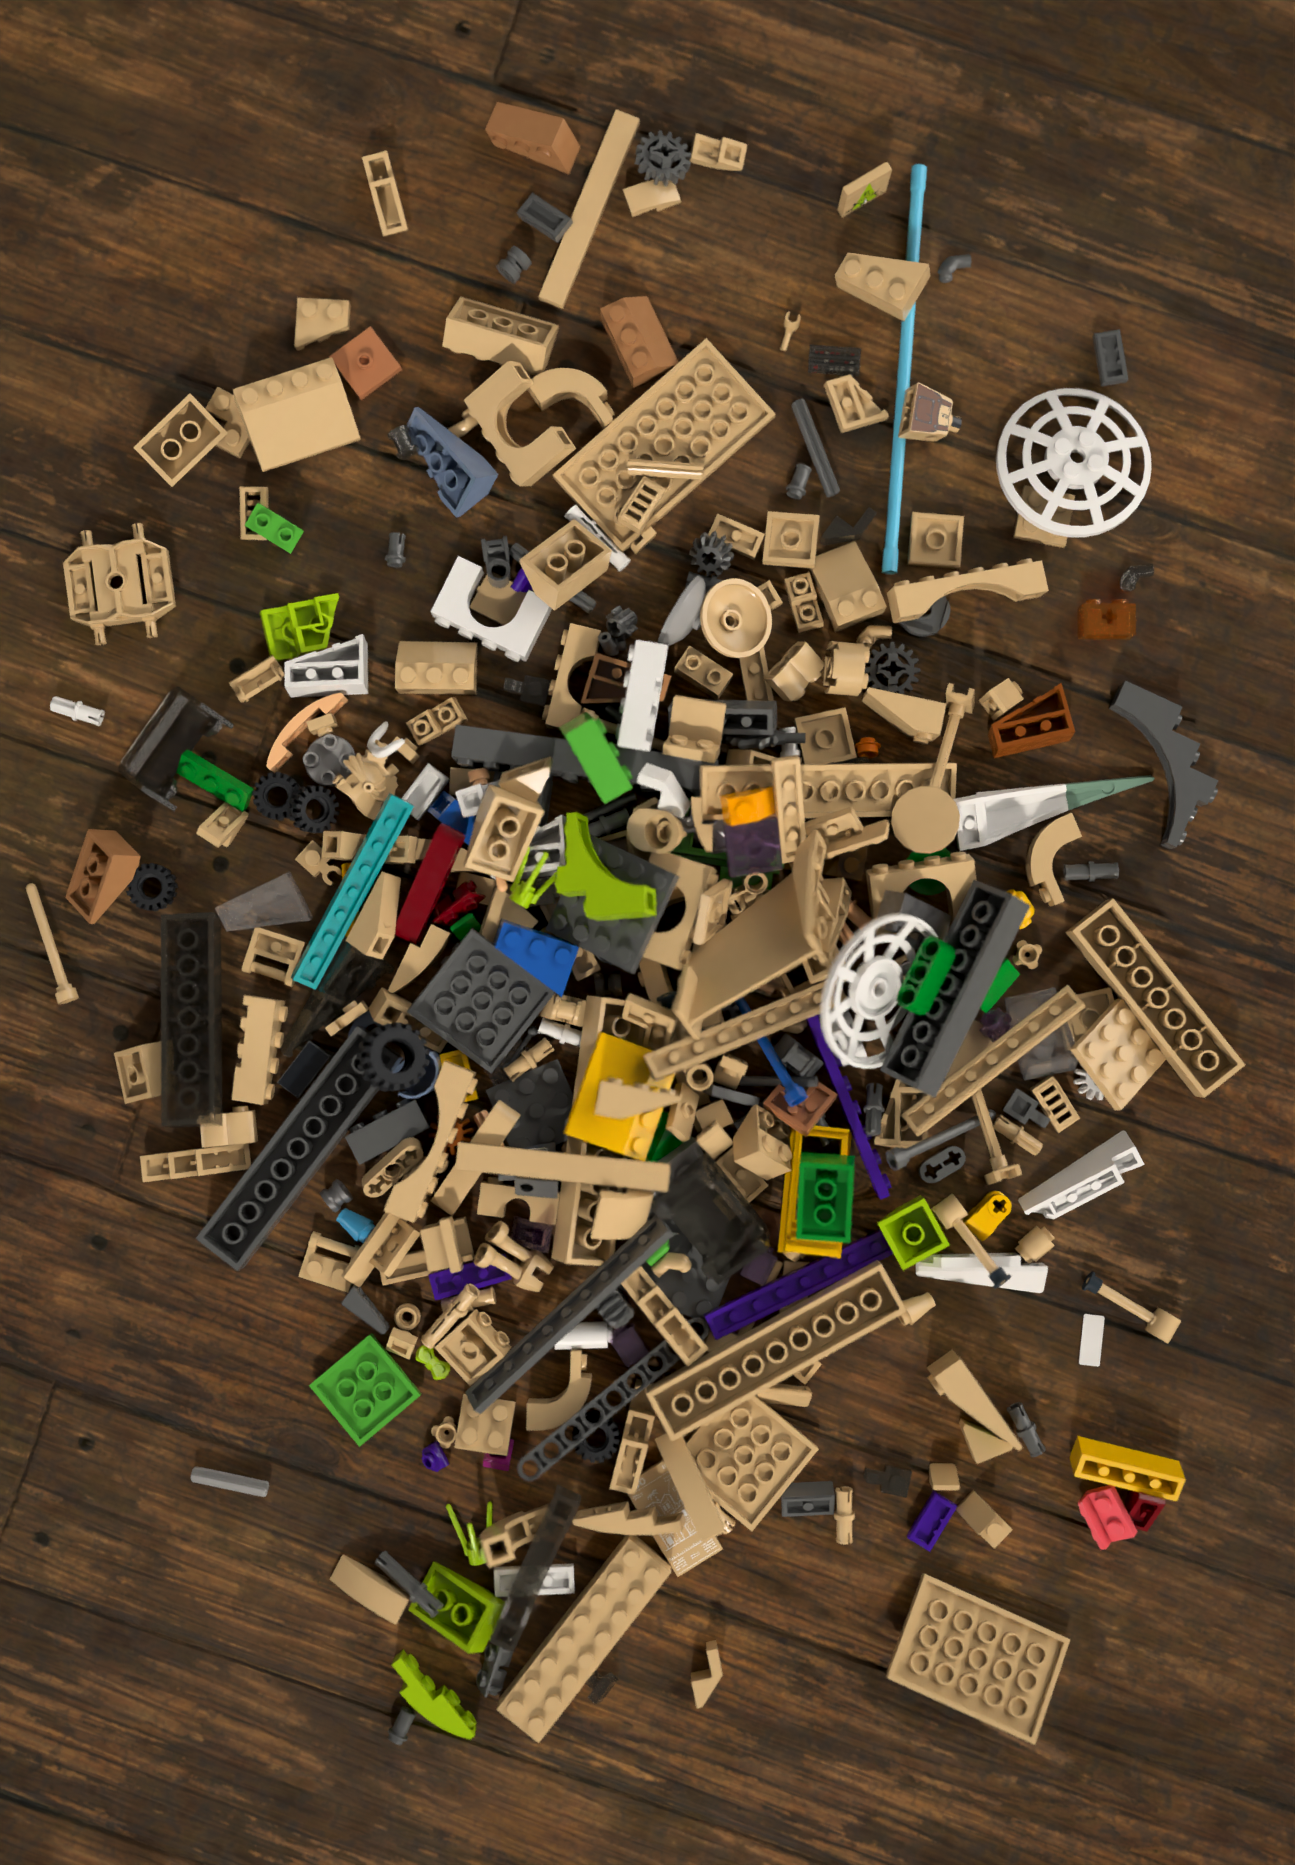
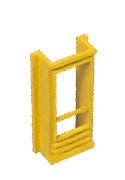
[777,1126,852,1259]

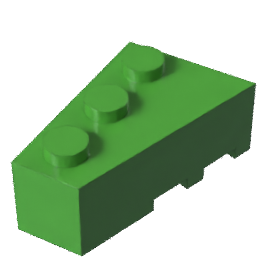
[559,712,633,804]

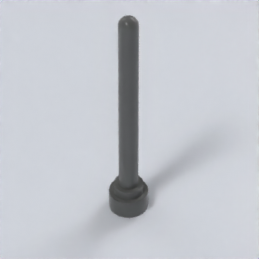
[886,1109,996,1171]

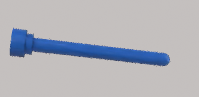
[735,996,808,1107]

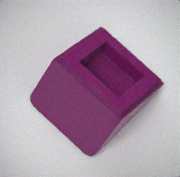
[483,1439,514,1471]

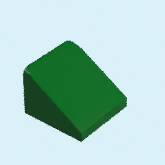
[450,913,481,942]

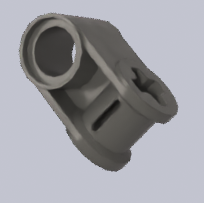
[481,535,511,588]

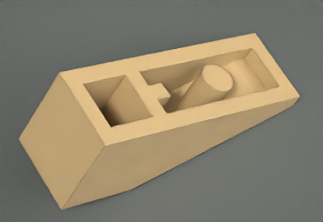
[368,987,447,1053]

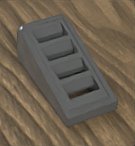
[342,1285,390,1334]

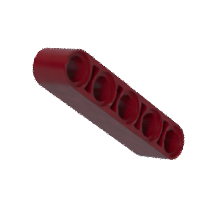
[395,823,466,945]

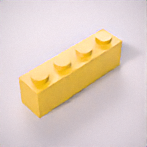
[1069,1436,1186,1501]

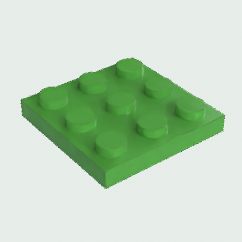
[309,1333,422,1447]

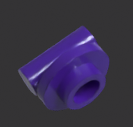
[510,567,533,593]
[422,1440,450,1472]

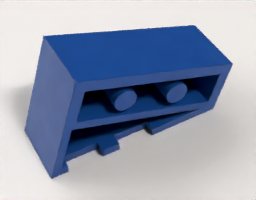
[493,918,579,997]

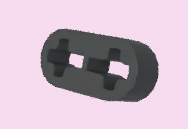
[918,1145,966,1183]

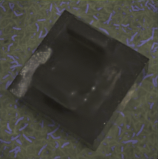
[586,1671,619,1705]

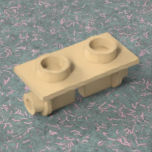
[229,655,285,702]

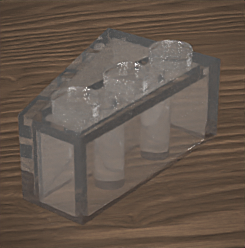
[215,871,313,931]

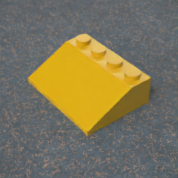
[564,1032,675,1161]

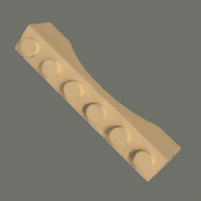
[887,558,1049,623]
[384,1061,478,1223]

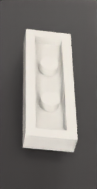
[494,1563,575,1597]

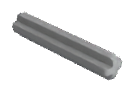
[191,1466,269,1497]

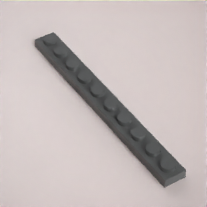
[465,1214,674,1414]

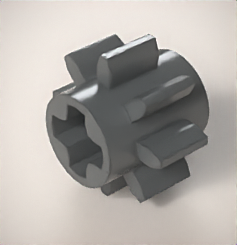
[606,606,638,640]

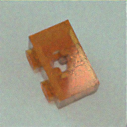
[1078,599,1136,640]

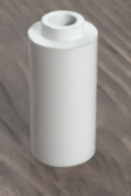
[555,1321,613,1350]

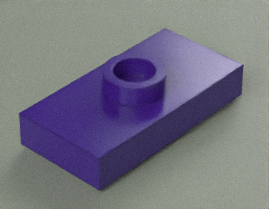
[906,1490,957,1552]

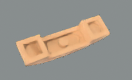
[266,693,348,773]

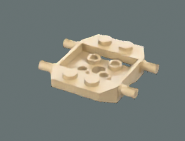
[63,523,176,645]

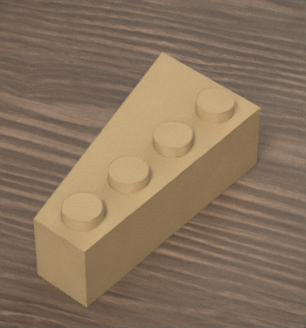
[232,995,288,1105]

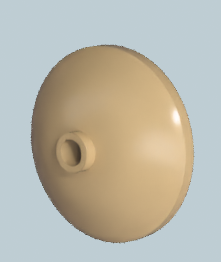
[700,579,772,658]

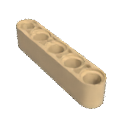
[431,1100,521,1216]

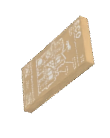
[627,1459,723,1577]

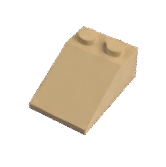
[810,541,887,632]
[862,687,946,745]
[464,784,544,882]

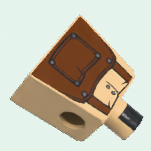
[898,383,962,441]

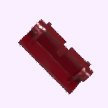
[432,880,486,927]

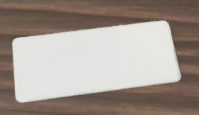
[1079,1314,1105,1367]

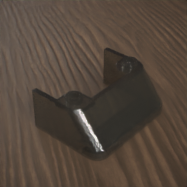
[118,687,234,811]

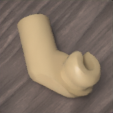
[448,409,478,438]
[856,625,892,649]
[651,1252,692,1278]

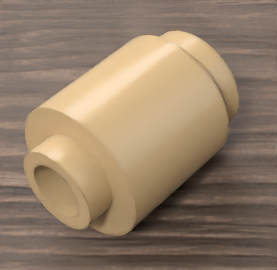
[1015,1226,1055,1264]

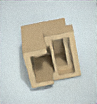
[420,1216,475,1273]

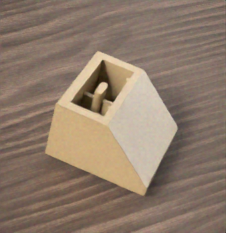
[733,1105,792,1180]

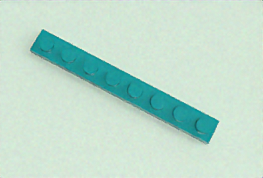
[291,793,414,990]

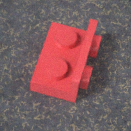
[1078,1485,1138,1550]

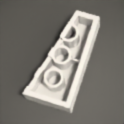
[615,640,668,751]

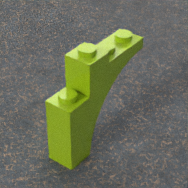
[555,812,656,921]

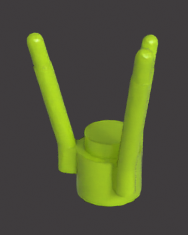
[509,847,557,909]
[446,1502,492,1565]

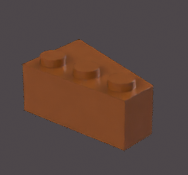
[988,683,1075,758]

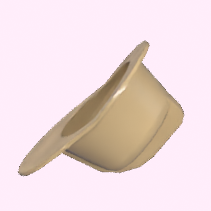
[627,808,687,854]

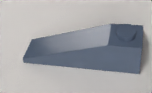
[405,407,498,517]

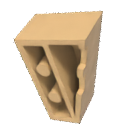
[835,253,930,321]

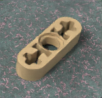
[362,1138,423,1197]

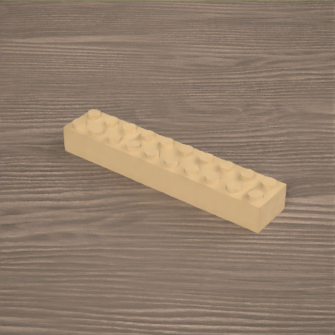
[551,995,645,1266]
[646,1260,907,1442]

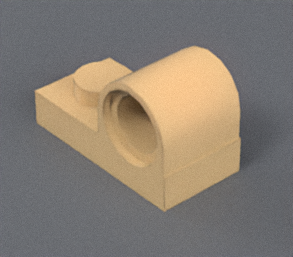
[713,1052,748,1090]

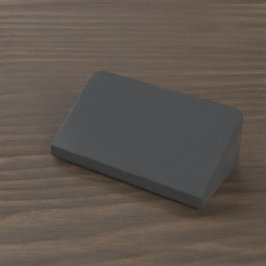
[781,1481,835,1517]

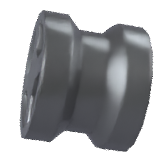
[320,1179,353,1213]

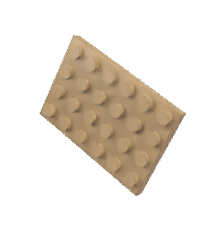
[885,1573,1071,1745]

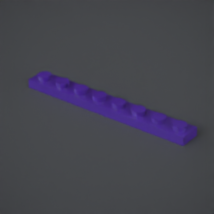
[806,1013,892,1200]
[704,1229,894,1340]

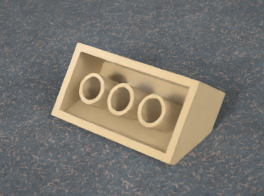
[442,297,559,375]

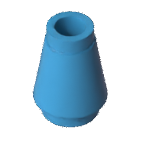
[336,1208,375,1243]

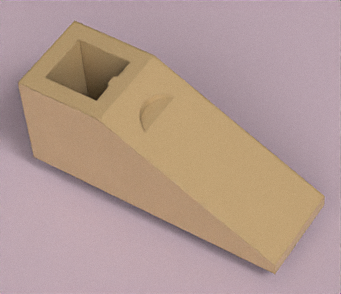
[346,871,401,959]
[594,1077,681,1120]

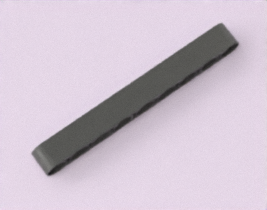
[518,1317,709,1481]

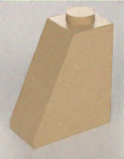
[479,885,538,943]

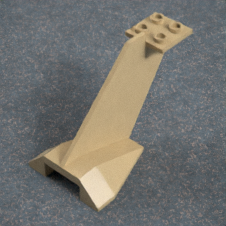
[673,830,852,1039]

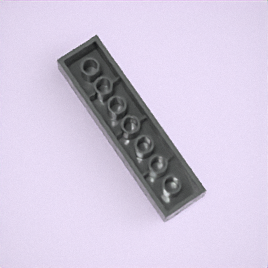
[880,880,1030,1098]

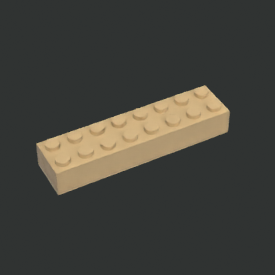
[1066,898,1245,1098]
[497,1535,671,1743]

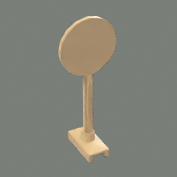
[891,683,975,854]
[945,1020,1022,1185]

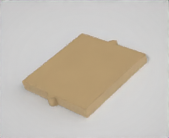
[470,572,527,626]

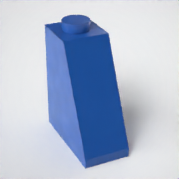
[427,790,476,845]

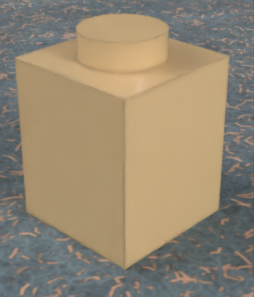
[693,1098,734,1133]

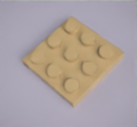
[1070,998,1166,1110]

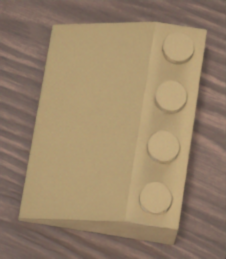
[233,357,360,472]

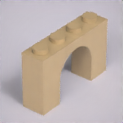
[464,361,576,486]
[643,852,718,970]
[866,852,976,936]

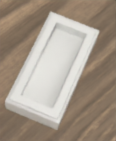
[401,763,450,820]

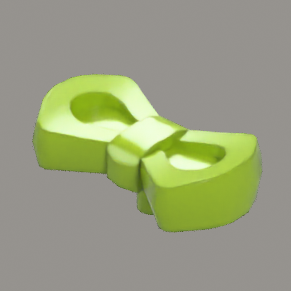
[415,1345,450,1380]

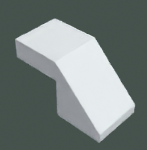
[637,763,691,818]

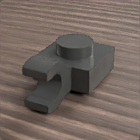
[1002,1088,1051,1128]

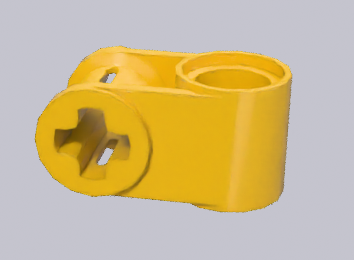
[962,1191,1012,1241]

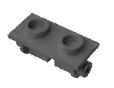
[476,1634,515,1697]

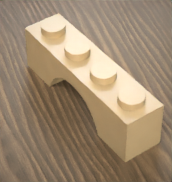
[542,623,601,731]

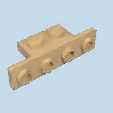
[789,807,889,869]
[341,1212,421,1287]

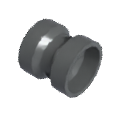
[496,245,532,284]

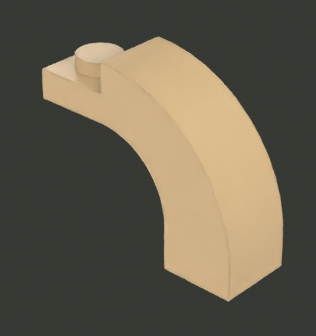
[528,368,614,430]
[1026,813,1082,906]
[322,831,417,864]
[526,1349,592,1431]
[479,1504,558,1568]

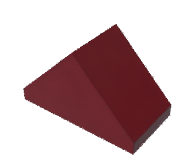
[1125,1490,1166,1532]

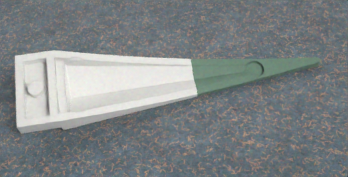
[953,775,1155,851]

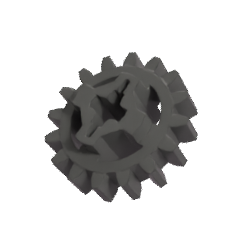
[635,130,691,187]
[864,642,920,695]

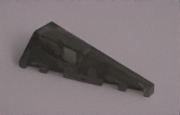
[280,936,394,1057]

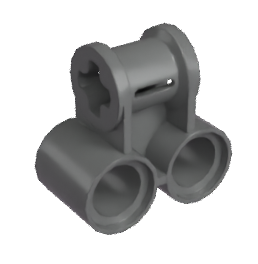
[773,1033,824,1077]

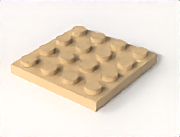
[686,1395,819,1531]

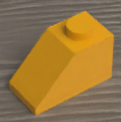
[720,786,775,826]

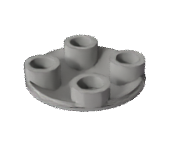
[303,734,355,787]

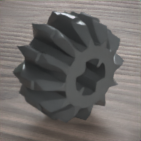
[689,531,734,577]
[596,1287,634,1329]

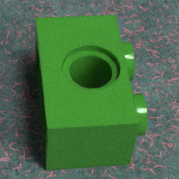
[244,503,304,554]

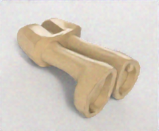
[474,1221,554,1292]

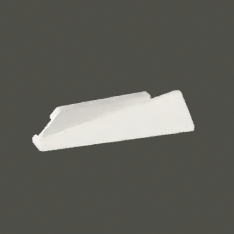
[1018,1131,1144,1219]
[915,1253,1048,1293]

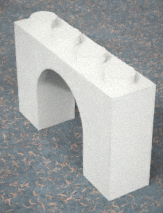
[431,556,552,662]

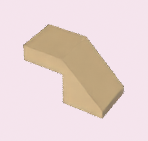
[691,1640,723,1708]

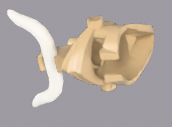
[332,721,405,820]

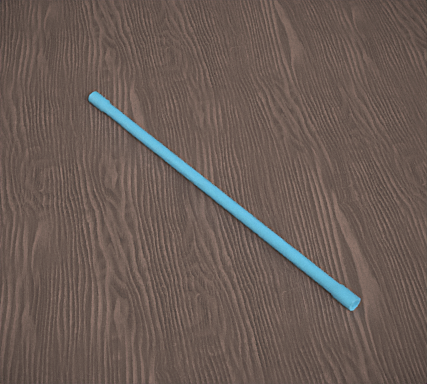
[882,164,927,574]

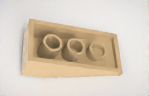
[926,1350,1023,1451]

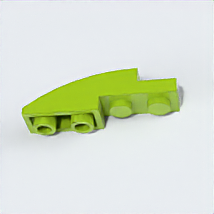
[392,1649,477,1740]

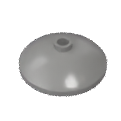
[658,576,706,646]

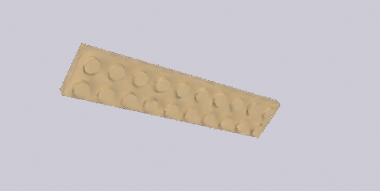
[700,762,957,820]

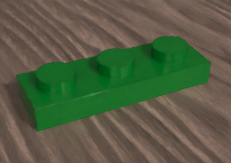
[176,749,254,812]

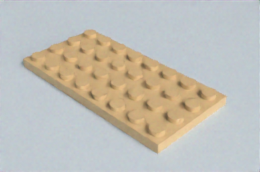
[553,338,776,552]

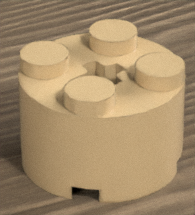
[823,641,870,696]

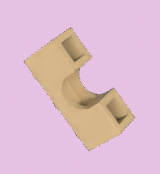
[477,1177,560,1225]

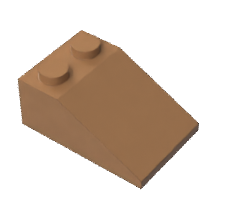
[65,829,141,924]

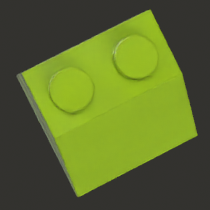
[877,1195,950,1270]

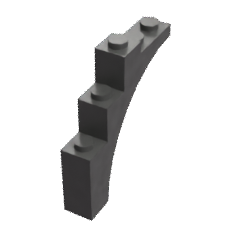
[1109,681,1218,849]

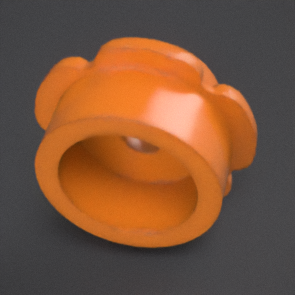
[855,737,881,759]

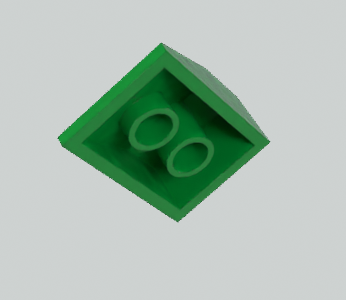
[796,1152,855,1243]

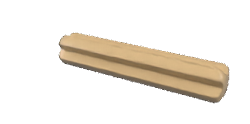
[627,459,704,480]

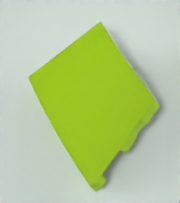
[260,593,339,662]

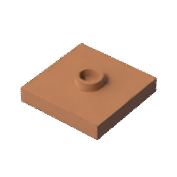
[329,326,402,400]

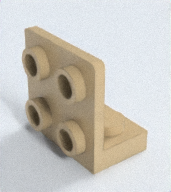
[662,695,726,763]

